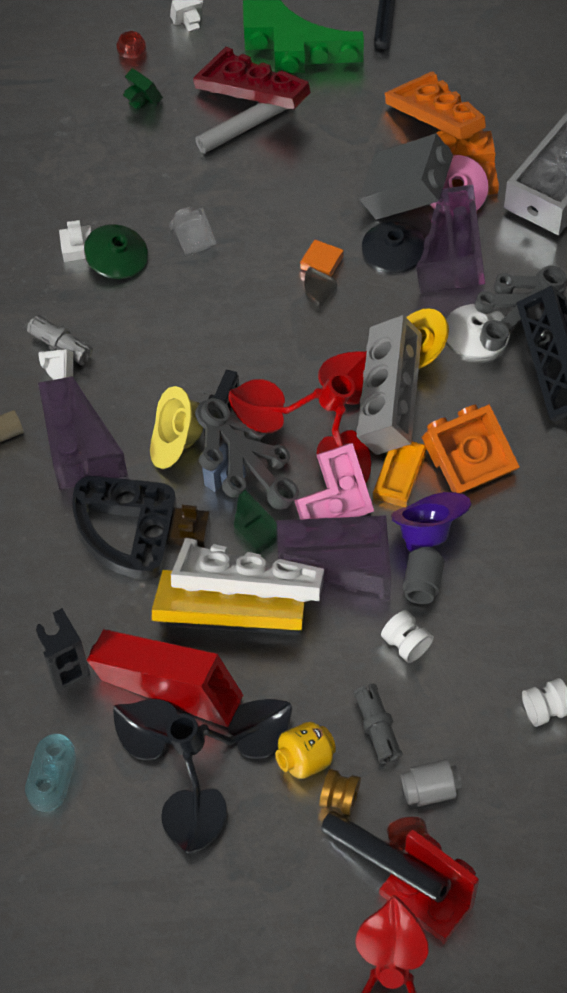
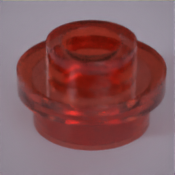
[116,31,146,59]

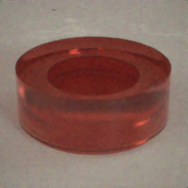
[387,816,429,850]

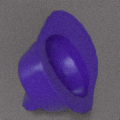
[391,492,471,552]

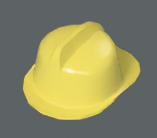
[150,386,203,469]

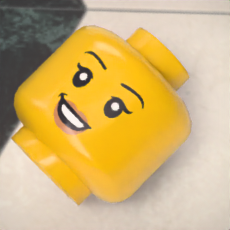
[275,721,336,779]

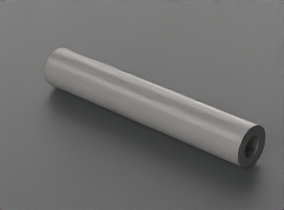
[195,103,287,154]

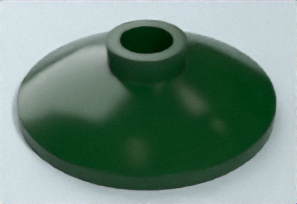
[84,224,148,279]

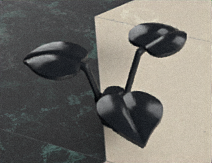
[113,699,292,853]

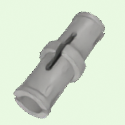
[27,314,93,365]

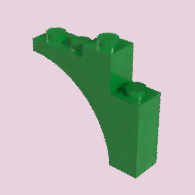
[243,0,364,74]

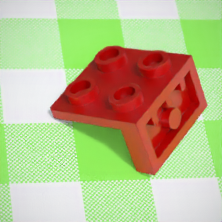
[379,829,479,944]

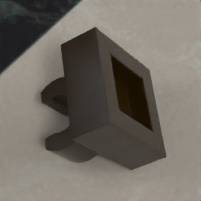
[168,505,210,548]

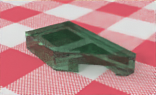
[234,490,284,554]

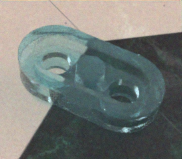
[25,734,76,812]

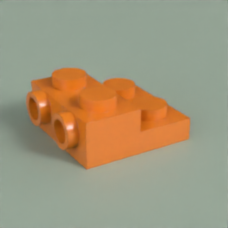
[437,130,499,195]
[421,404,520,494]

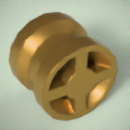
[319,769,361,815]

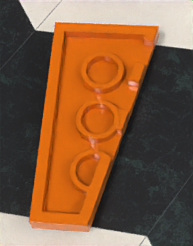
[385,71,486,140]

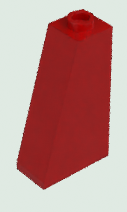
[87,629,244,727]

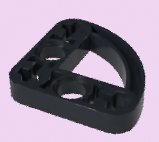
[72,476,177,580]

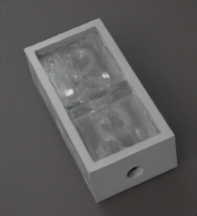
[504,112,567,235]

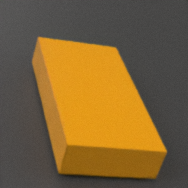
[372,441,427,507]

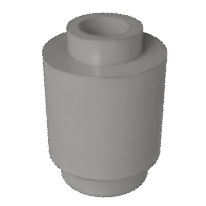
[401,759,462,807]

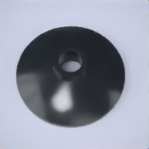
[362,221,426,273]

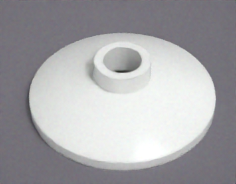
[446,304,510,359]

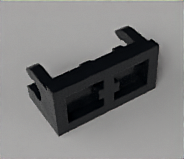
[36,608,91,692]

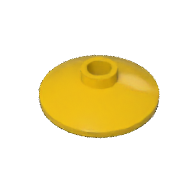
[406,308,449,369]

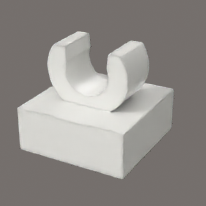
[170,0,203,33]
[59,220,92,262]

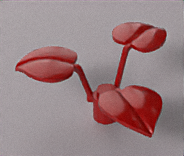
[228,351,371,483]
[355,895,429,993]

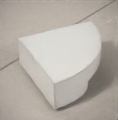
[39,349,73,385]

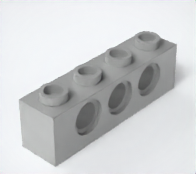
[356,315,422,455]

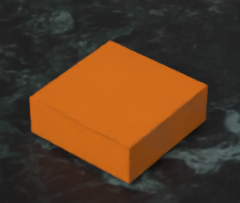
[300,239,344,280]

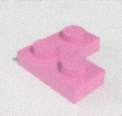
[294,443,374,534]

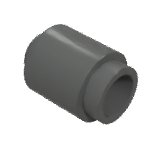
[403,547,445,604]

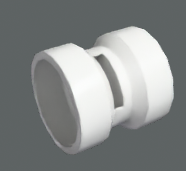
[381,610,434,663]
[522,678,567,727]

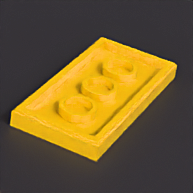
[152,570,306,630]

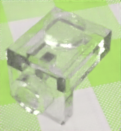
[169,207,217,256]

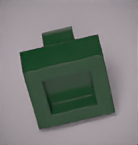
[123,68,163,111]

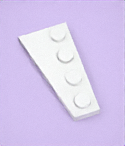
[171,538,324,602]

